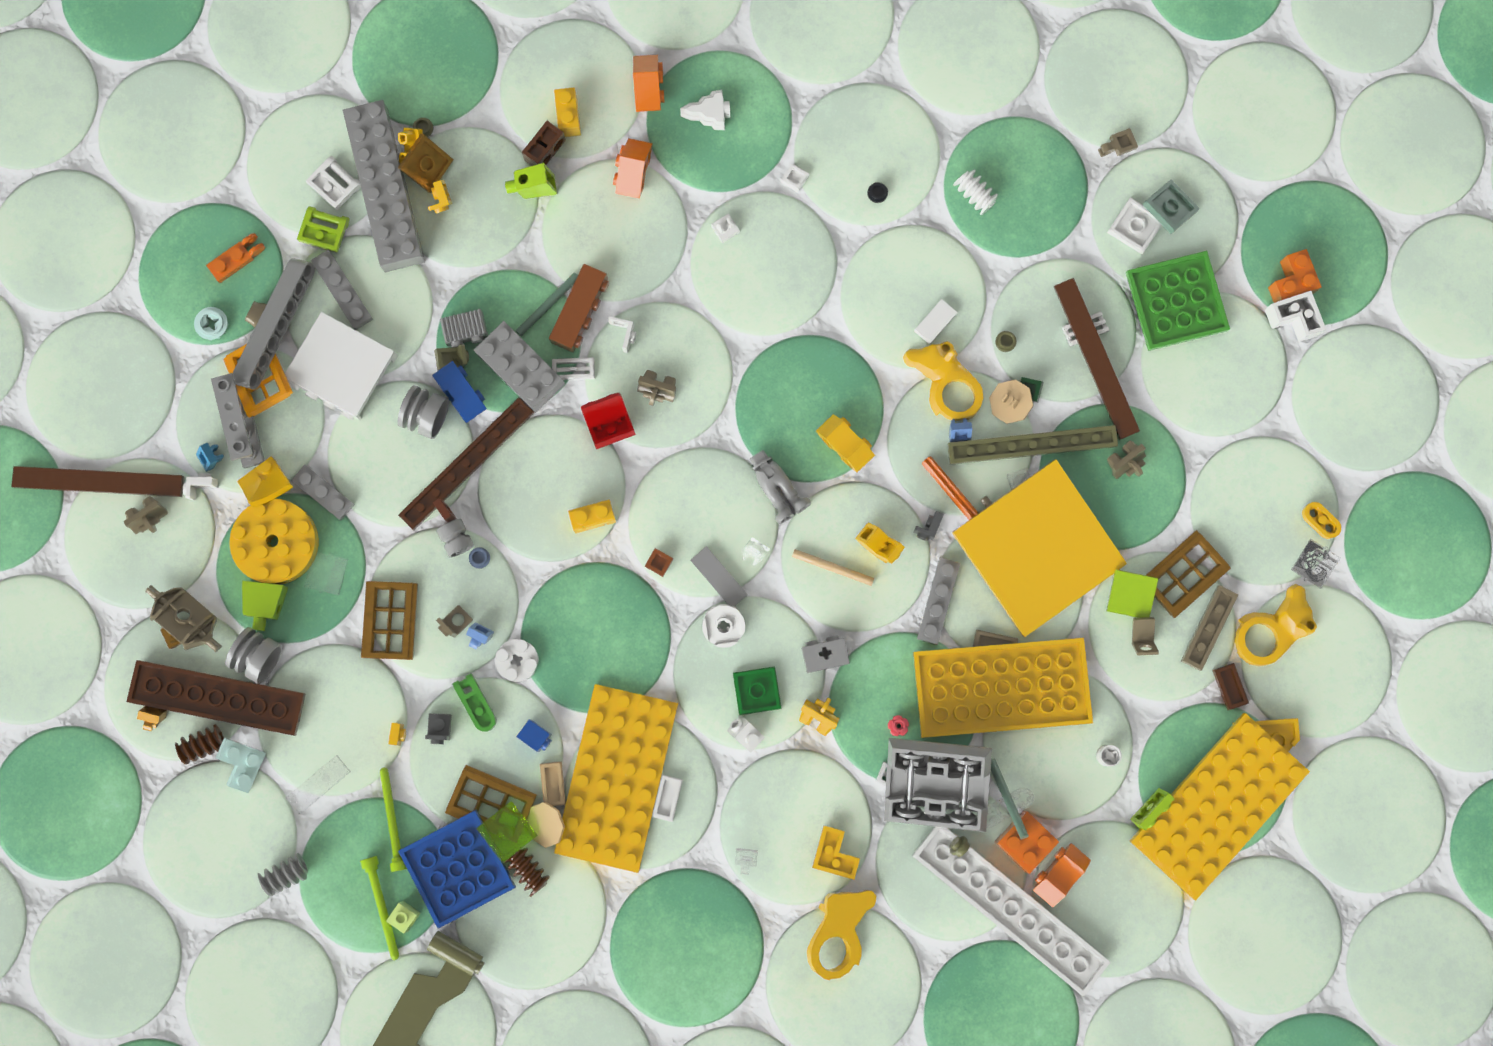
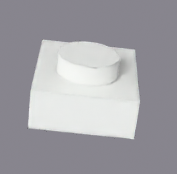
[183,473,218,500]
[727,716,765,753]

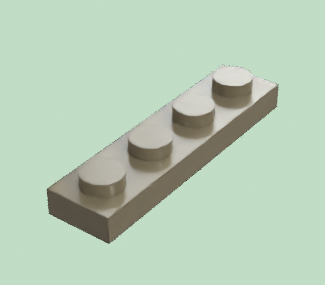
[1181,585,1238,671]

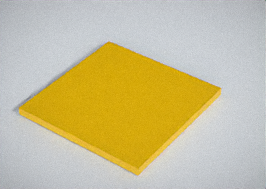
[952,459,1127,637]

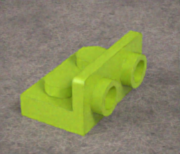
[1130,788,1175,831]

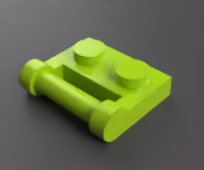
[297,206,350,253]

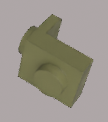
[434,344,469,371]

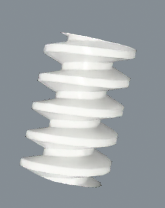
[953,169,998,215]

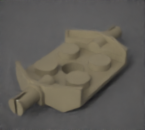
[145,585,222,652]

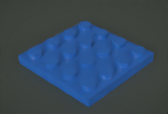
[398,809,516,929]

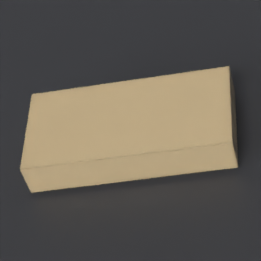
[540,761,566,806]

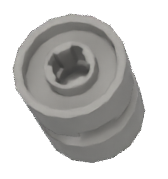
[436,519,474,558]

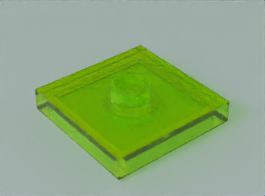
[476,801,538,863]

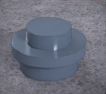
[469,547,490,569]

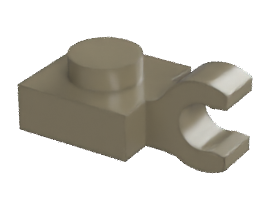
[1098,128,1138,157]

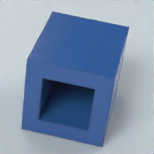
[516,719,552,752]

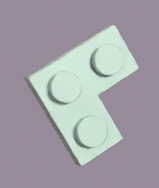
[216,737,266,793]

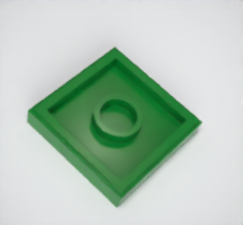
[733,666,782,716]

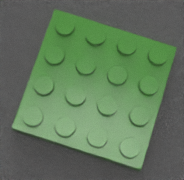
[1125,251,1230,351]

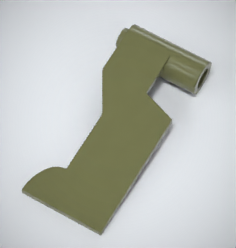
[373,931,485,1046]

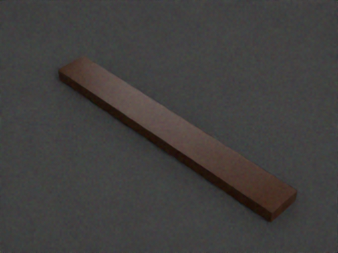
[1054,278,1140,440]
[398,397,534,530]
[11,466,184,497]

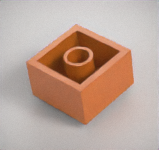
[994,811,1059,874]

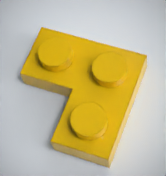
[812,825,860,880]

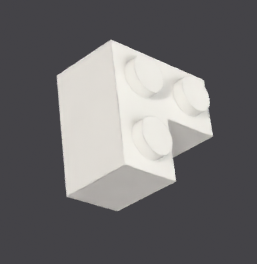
[1265,291,1326,342]

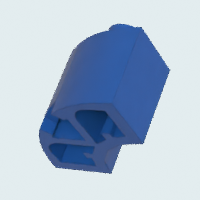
[432,361,487,423]

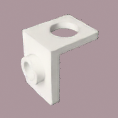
[608,316,636,353]

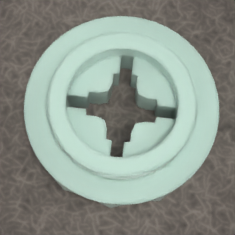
[194,307,229,341]

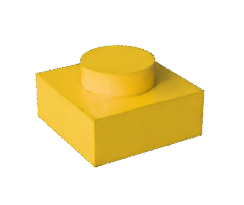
[388,723,406,746]

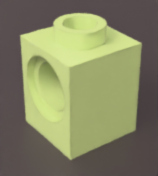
[386,901,421,934]

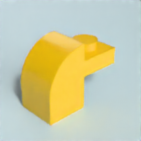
[855,522,905,564]

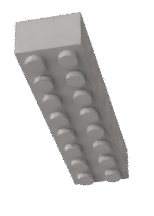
[343,100,425,272]

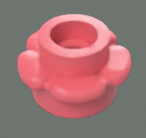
[888,715,909,736]

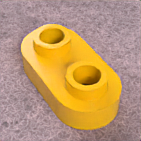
[1302,502,1341,539]

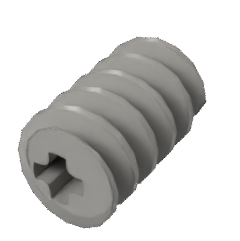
[258,853,308,896]

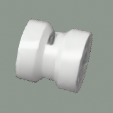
[1096,745,1122,766]

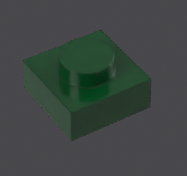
[1021,377,1043,403]

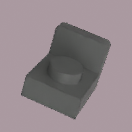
[914,511,944,541]
[425,713,452,744]

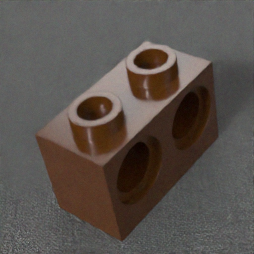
[522,120,566,166]

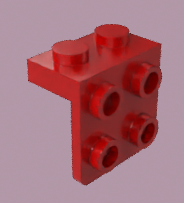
[581,393,636,449]

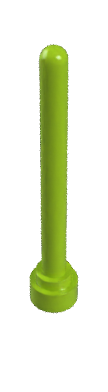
[380,767,407,872]
[360,856,399,960]

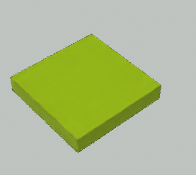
[1106,569,1158,618]

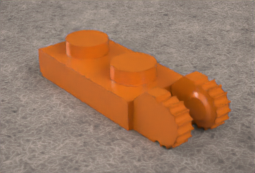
[206,233,265,283]

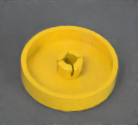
[230,499,319,585]

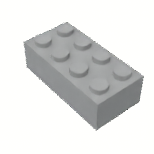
[474,321,565,413]

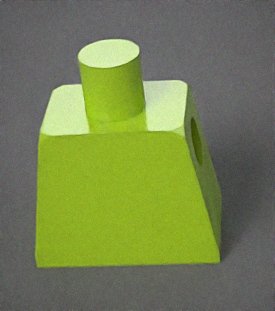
[505,163,557,199]
[242,580,288,631]

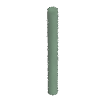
[515,272,578,336]
[991,759,1029,839]

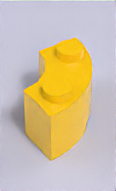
[816,414,875,472]

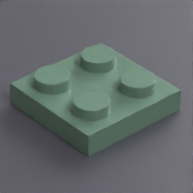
[1142,180,1200,234]

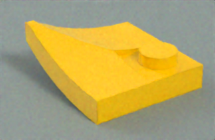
[237,456,293,507]

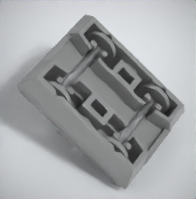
[884,738,992,832]

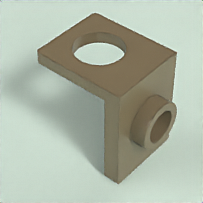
[436,605,473,638]
[1132,617,1159,656]

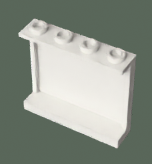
[285,312,398,420]

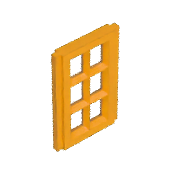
[223,344,293,418]

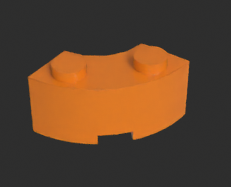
[1033,843,1091,907]

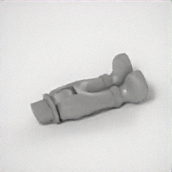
[750,450,811,524]

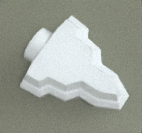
[680,90,730,130]

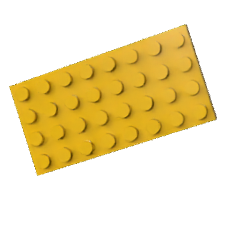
[913,638,1093,738]
[554,684,678,873]
[1130,713,1310,901]

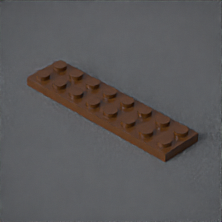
[126,660,306,736]

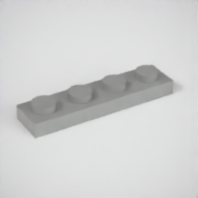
[311,250,373,330]
[917,557,960,645]

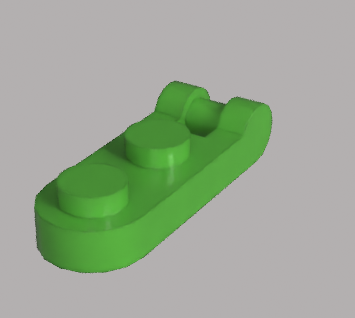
[452,673,496,732]

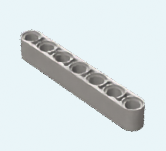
[232,258,315,390]

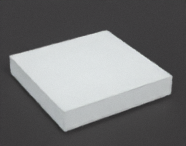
[1107,197,1161,254]

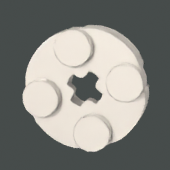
[702,604,745,648]
[495,639,539,682]

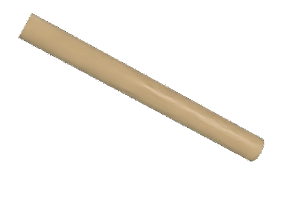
[792,549,874,586]

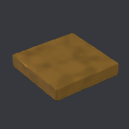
[398,134,454,193]

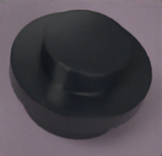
[867,182,888,203]

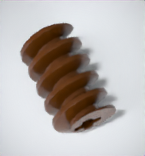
[175,724,224,765]
[504,848,550,897]

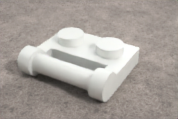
[306,156,361,210]

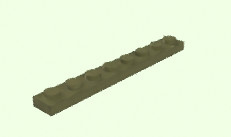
[947,425,1118,465]

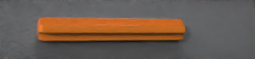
[922,456,978,520]

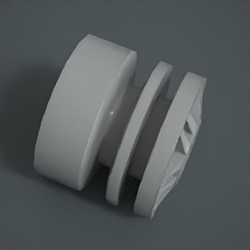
[397,385,449,439]
[225,627,282,684]

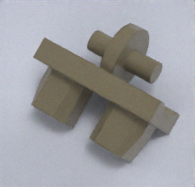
[637,370,676,406]
[1107,440,1146,479]
[123,496,168,534]

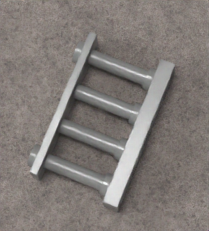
[211,373,265,468]

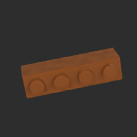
[549,264,609,353]

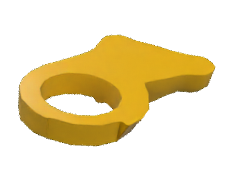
[903,341,983,421]
[1235,584,1317,666]
[807,890,876,980]

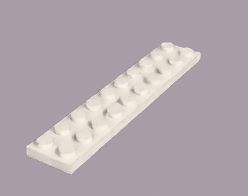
[912,827,1110,997]

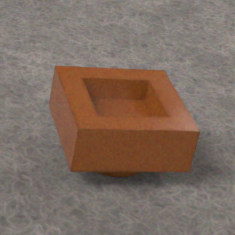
[644,548,673,577]

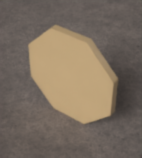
[989,379,1034,424]
[526,801,565,848]

